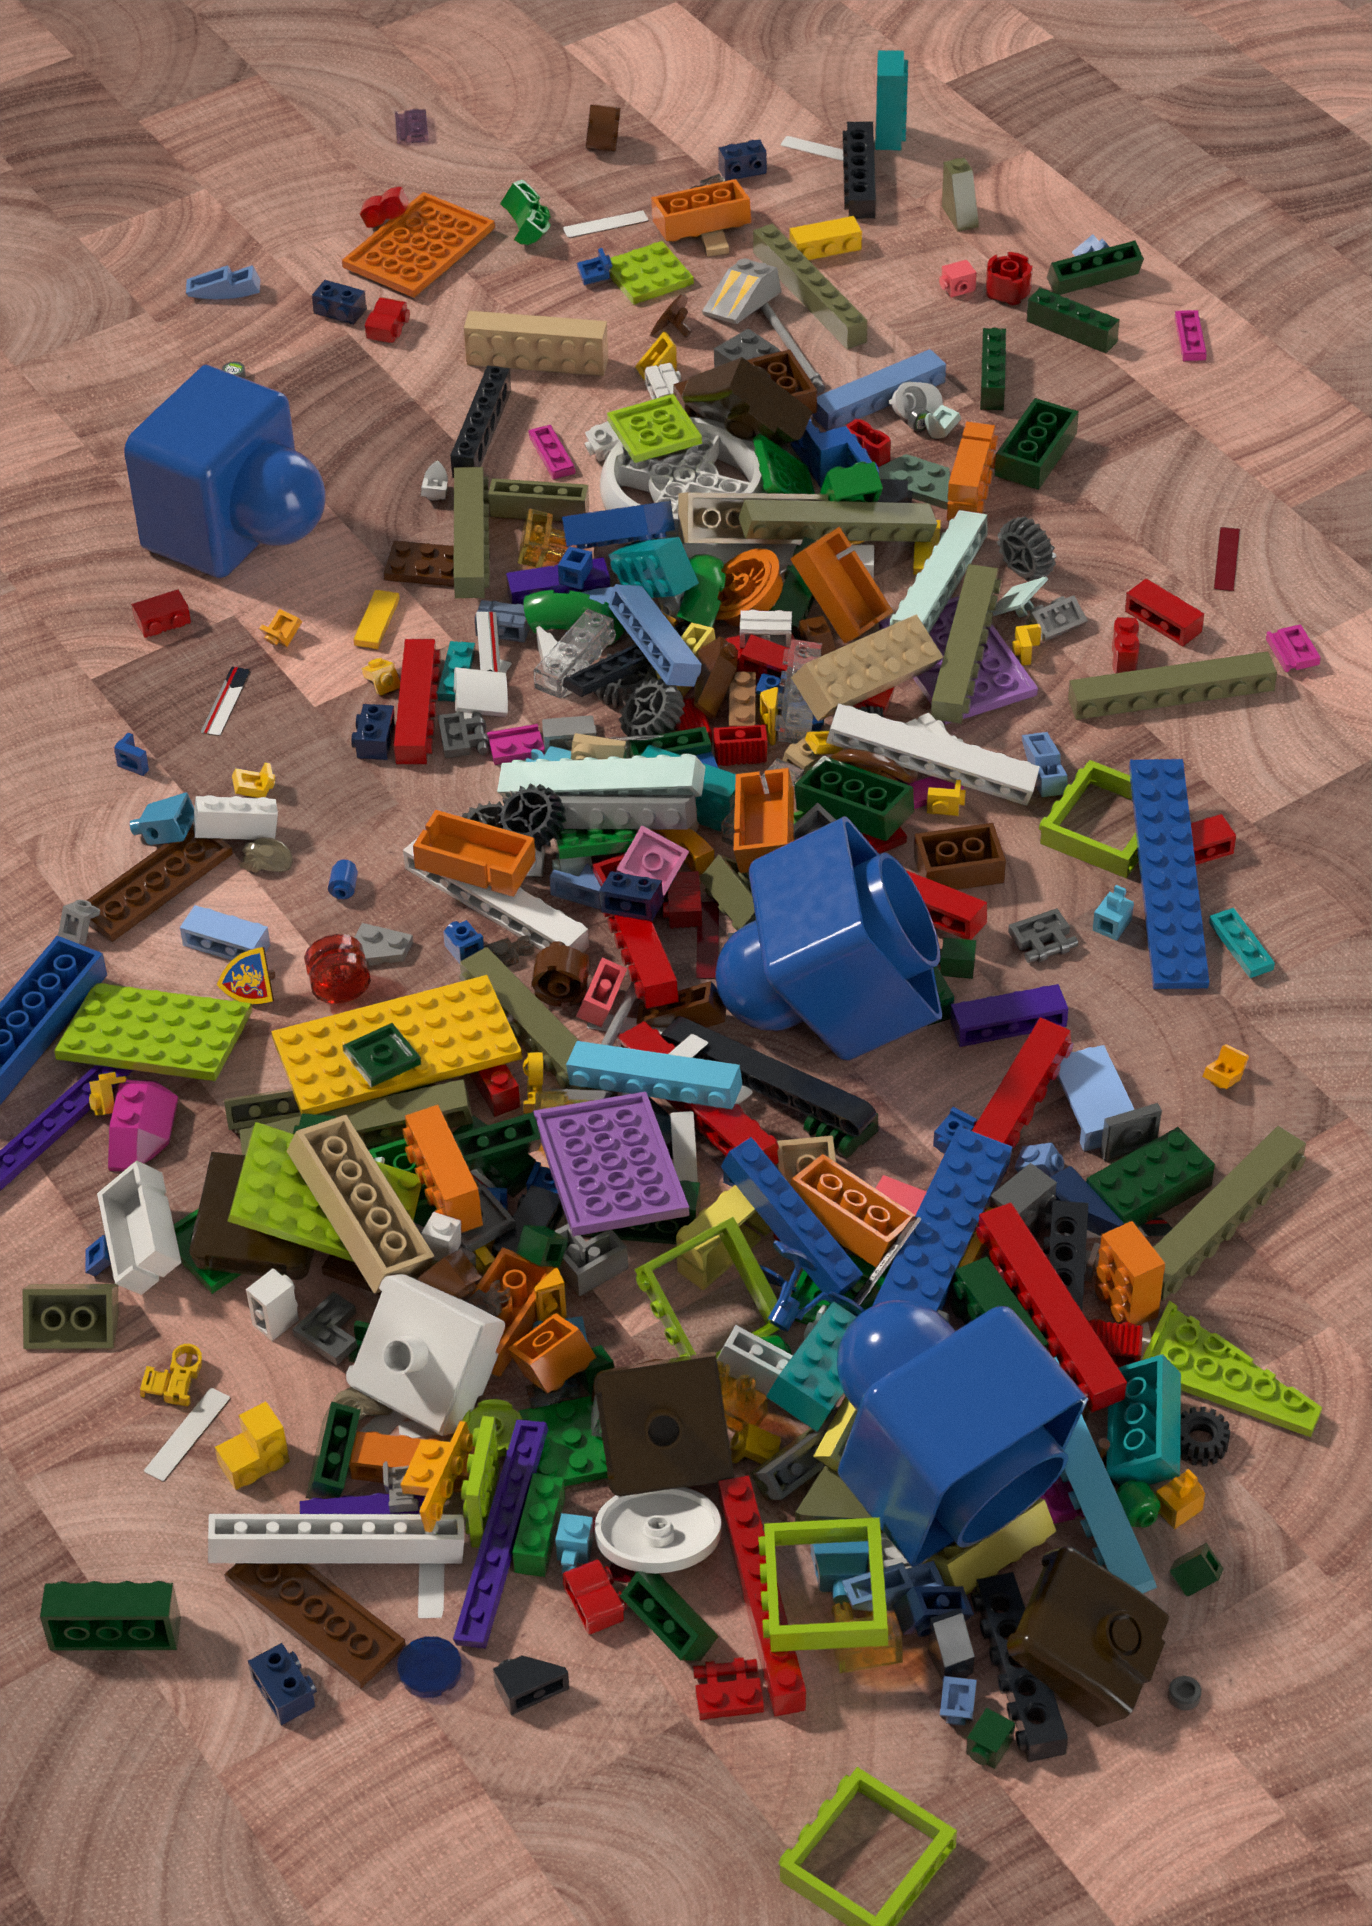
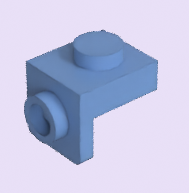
[1072,234,1109,256]
[1015,1143,1064,1177]
[940,1676,976,1726]

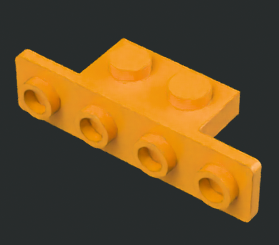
[400,1421,473,1532]

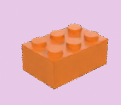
[1095,1221,1165,1326]

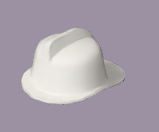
[889,382,943,420]

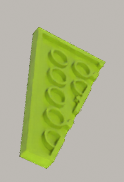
[1141,1300,1322,1437]

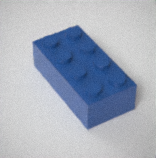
[562,501,675,549]

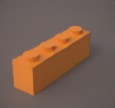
[349,1431,476,1493]

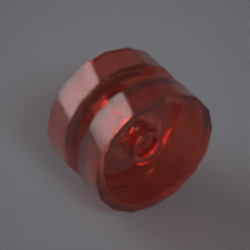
[304,934,371,1004]

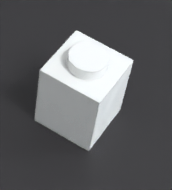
[421,1212,461,1261]

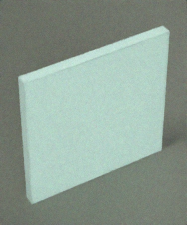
[991,577,1048,617]

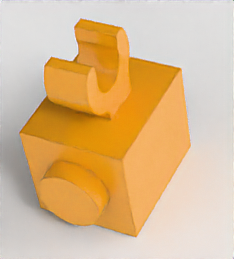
[1156,1469,1205,1529]

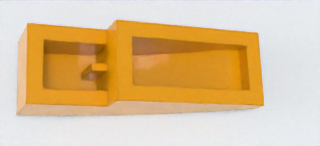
[649,828,714,875]

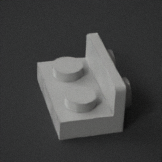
[1025,595,1088,642]

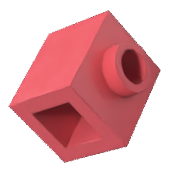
[939,260,977,297]

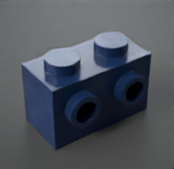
[718,139,767,181]
[312,280,367,325]
[351,704,396,760]
[599,872,664,921]
[893,1586,974,1637]
[248,1643,317,1725]

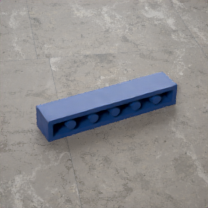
[721,1137,863,1296]

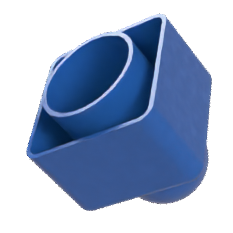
[124,365,326,578]
[716,816,942,1061]
[837,1300,1088,1567]

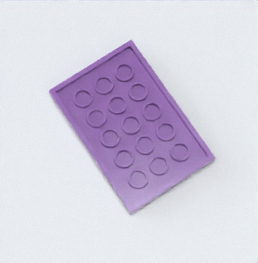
[879,596,1038,725]
[533,1092,689,1236]

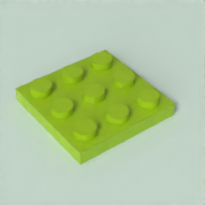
[609,241,694,305]
[607,394,702,463]
[461,1416,500,1548]

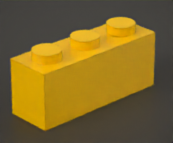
[789,216,862,260]

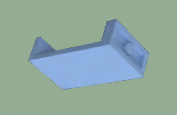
[1057,1045,1135,1151]

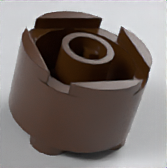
[586,104,621,152]
[531,941,590,1006]

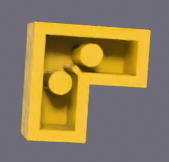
[215,1401,290,1490]

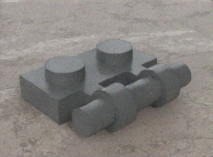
[438,712,490,758]
[1008,908,1078,963]

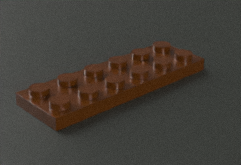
[86,824,233,942]
[224,1563,406,1689]

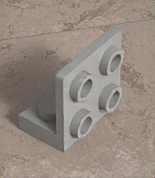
[542,715,596,753]

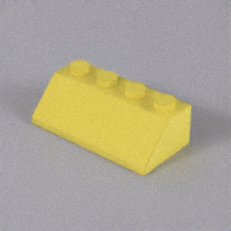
[922,1498,1057,1594]

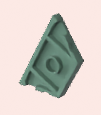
[878,454,950,510]

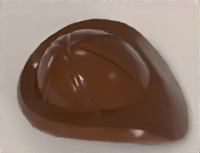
[830,749,919,784]

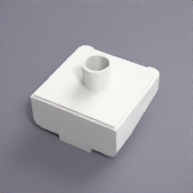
[346,1274,505,1436]

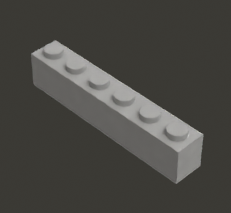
[541,795,697,829]

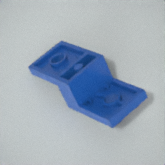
[790,418,879,488]

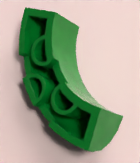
[500,179,551,245]
[677,554,726,627]
[523,590,626,649]

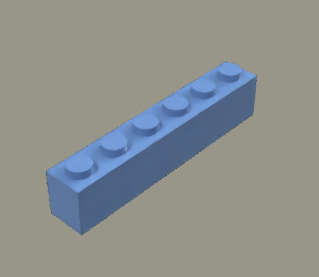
[812,349,946,431]
[608,584,702,687]

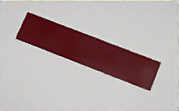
[1214,527,1240,591]
[696,902,719,978]

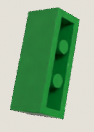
[513,1473,565,1578]

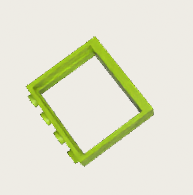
[1039,760,1139,879]
[635,1217,779,1358]
[759,1517,888,1652]
[778,1767,957,1926]

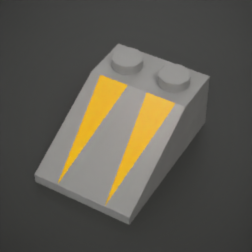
[702,258,782,324]

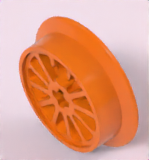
[715,548,783,626]

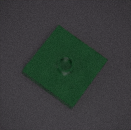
[342,1023,421,1087]

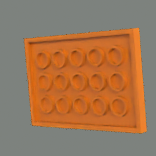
[342,192,495,298]

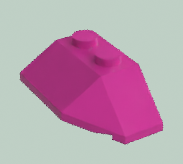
[108,1079,178,1172]

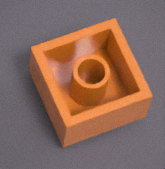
[508,1313,596,1393]

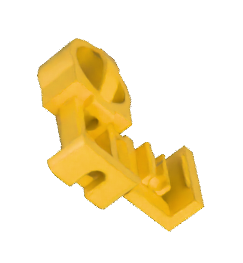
[523,1052,543,1115]
[140,1344,202,1406]

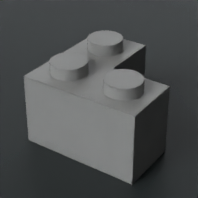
[554,1224,628,1297]

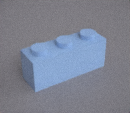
[180,905,270,960]

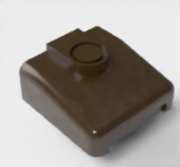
[682,357,812,446]
[189,1152,315,1280]
[594,1352,734,1496]
[1007,1546,1169,1727]

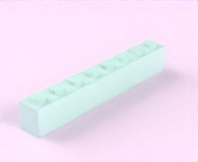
[890,510,988,633]
[497,754,705,799]

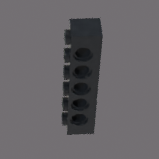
[842,121,876,219]
[450,366,511,478]
[1043,1200,1088,1359]
[971,1572,1068,1762]

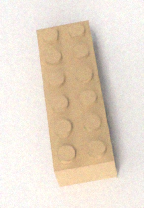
[464,311,608,376]
[678,492,828,544]
[791,614,943,721]
[287,1115,435,1294]

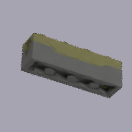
[750,1406,840,1500]

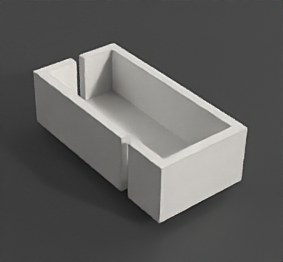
[97,1161,182,1295]

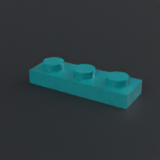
[437,641,476,702]
[1209,907,1275,978]

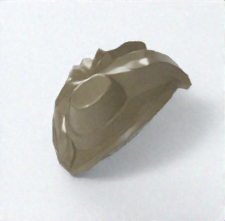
[238,837,293,873]
[333,1387,393,1420]

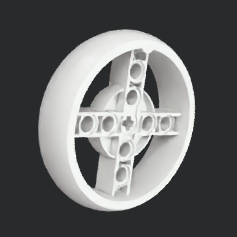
[600,417,768,544]

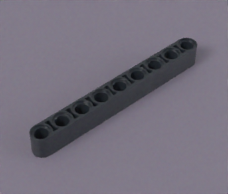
[661,1016,877,1137]

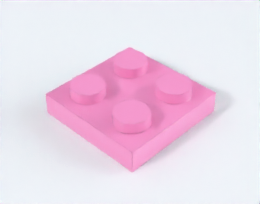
[616,826,689,898]

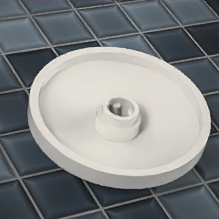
[595,1487,721,1573]

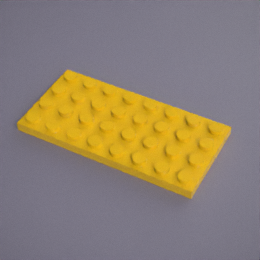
[271,975,522,1115]

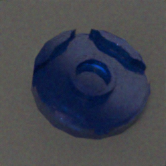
[397,1636,462,1698]

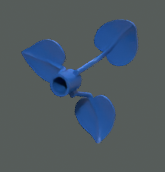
[759,1240,865,1332]

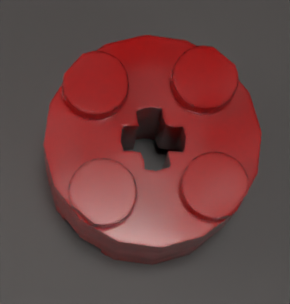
[986,252,1033,305]

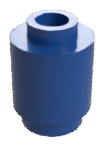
[328,859,358,899]

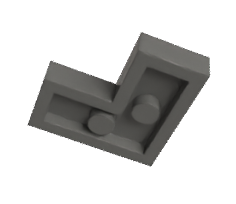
[292,1291,358,1366]

